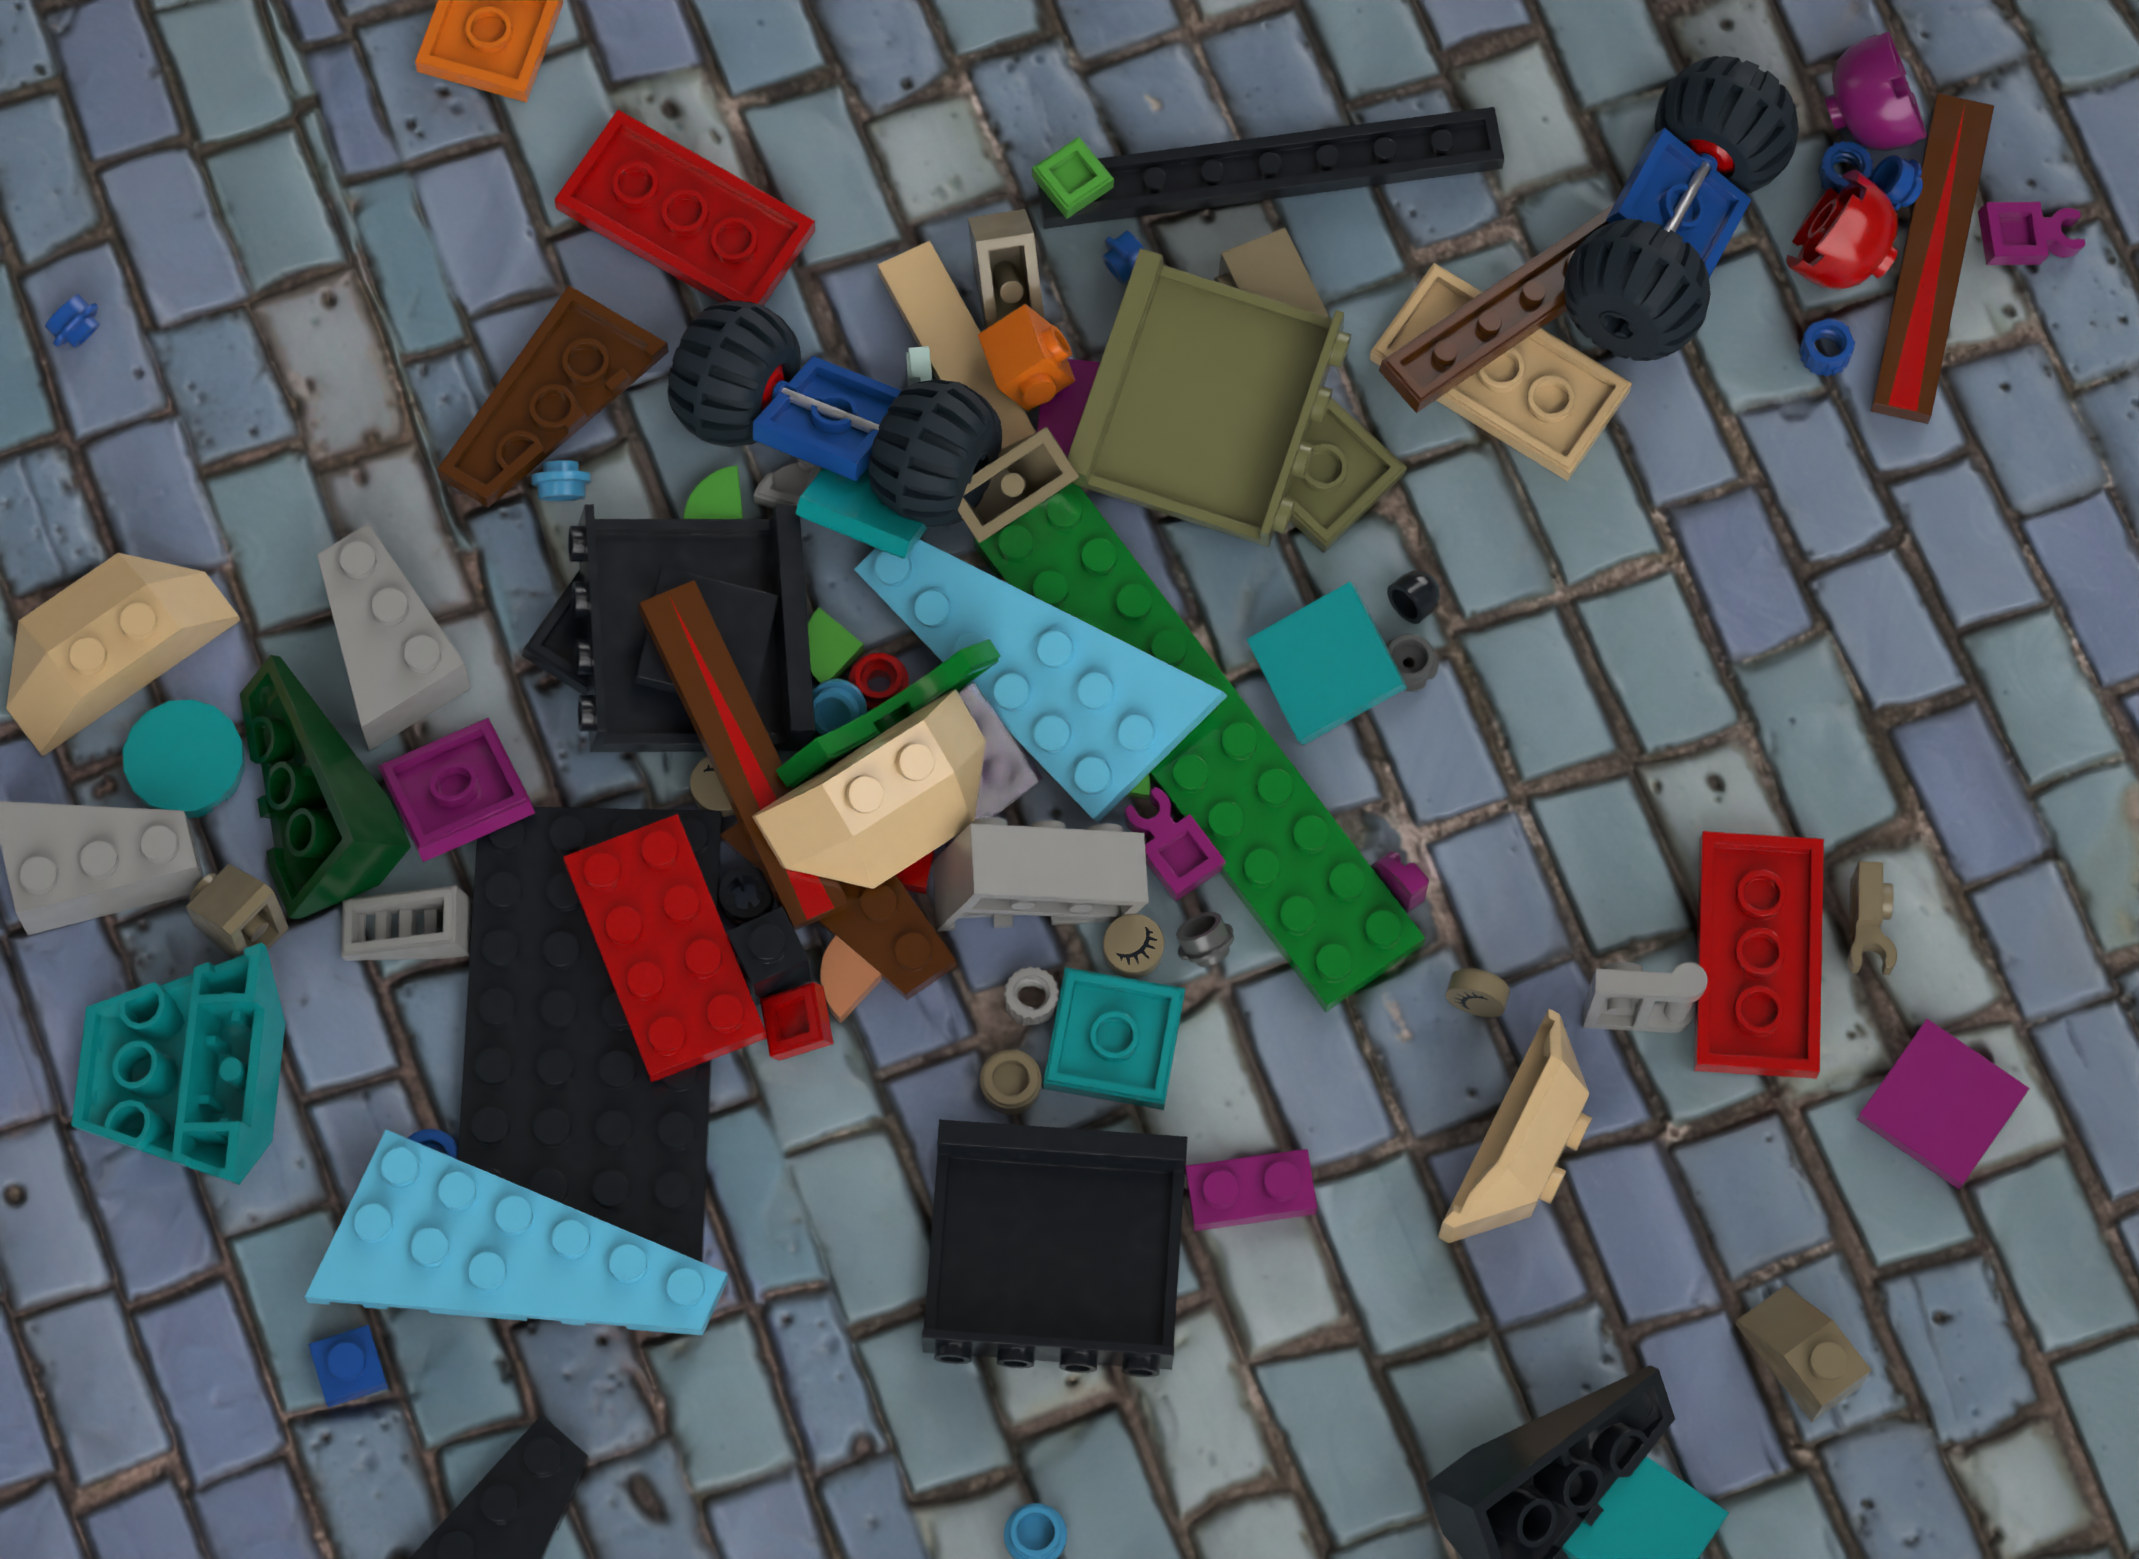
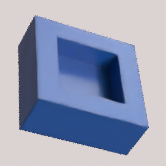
[308,1325,389,1408]

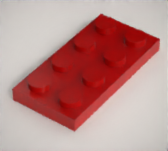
[554,110,816,306]
[563,814,767,1083]
[1694,831,1824,1079]

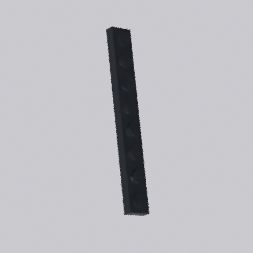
[1036,107,1504,229]

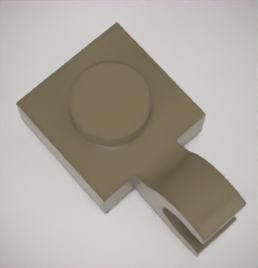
[1847,861,1897,975]

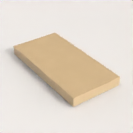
[1369,263,1632,481]

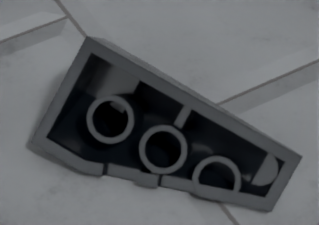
[1425,1365,1675,1559]

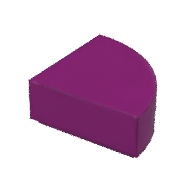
[1371,851,1429,913]

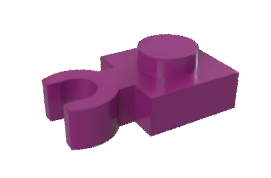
[1978,202,2085,265]
[1124,787,1226,902]

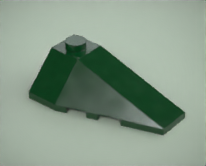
[240,655,411,919]

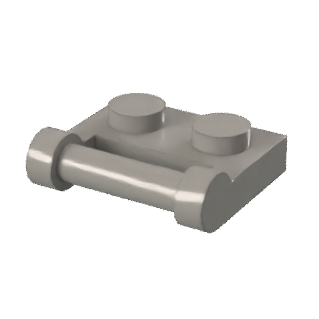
[1583,962,1708,1033]

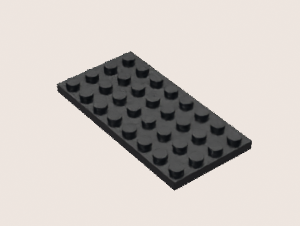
[458,806,723,1263]

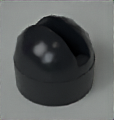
[1387,571,1440,624]

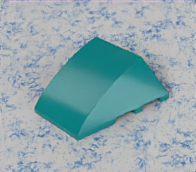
[71,942,286,1185]

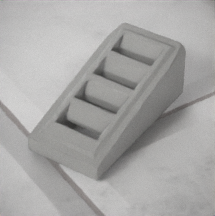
[341,885,473,961]

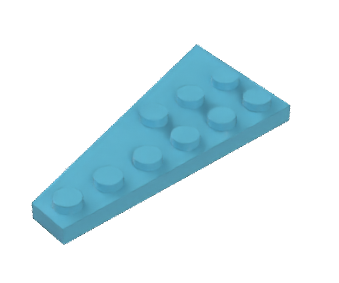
[854,539,1228,823]
[305,1130,728,1335]

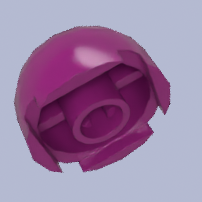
[1824,32,1927,151]

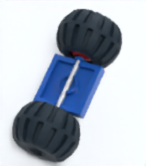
[1564,56,1799,361]
[668,301,1002,527]

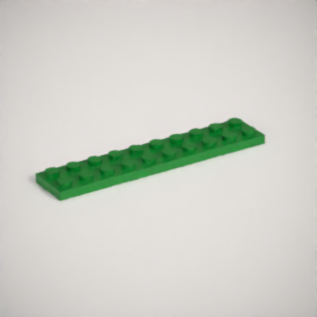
[974,483,1425,1012]

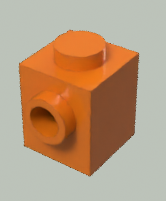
[977,304,1076,412]

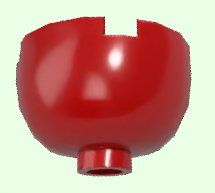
[1786,170,1898,290]

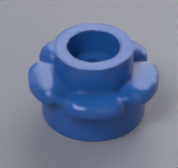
[1870,155,1923,211]
[1102,230,1145,284]
[45,294,100,348]

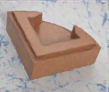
[820,935,882,1024]

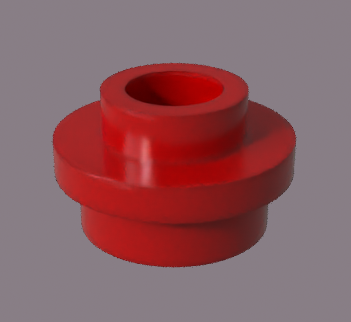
[849,653,909,711]

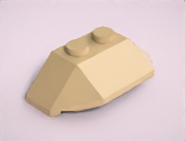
[6,553,240,757]
[752,689,986,889]
[1438,1008,1593,1243]

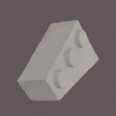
[317,523,471,752]
[0,801,204,935]
[933,817,1149,931]

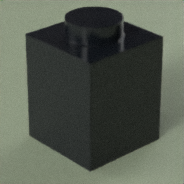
[726,906,811,1006]

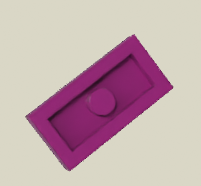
[1185,1149,1317,1231]

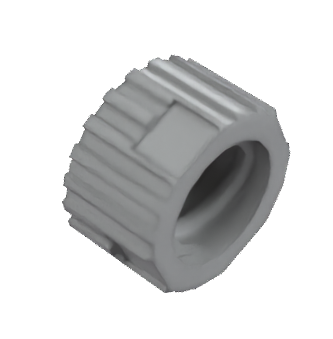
[1004,966,1059,1026]

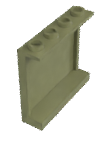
[1068,248,1351,547]

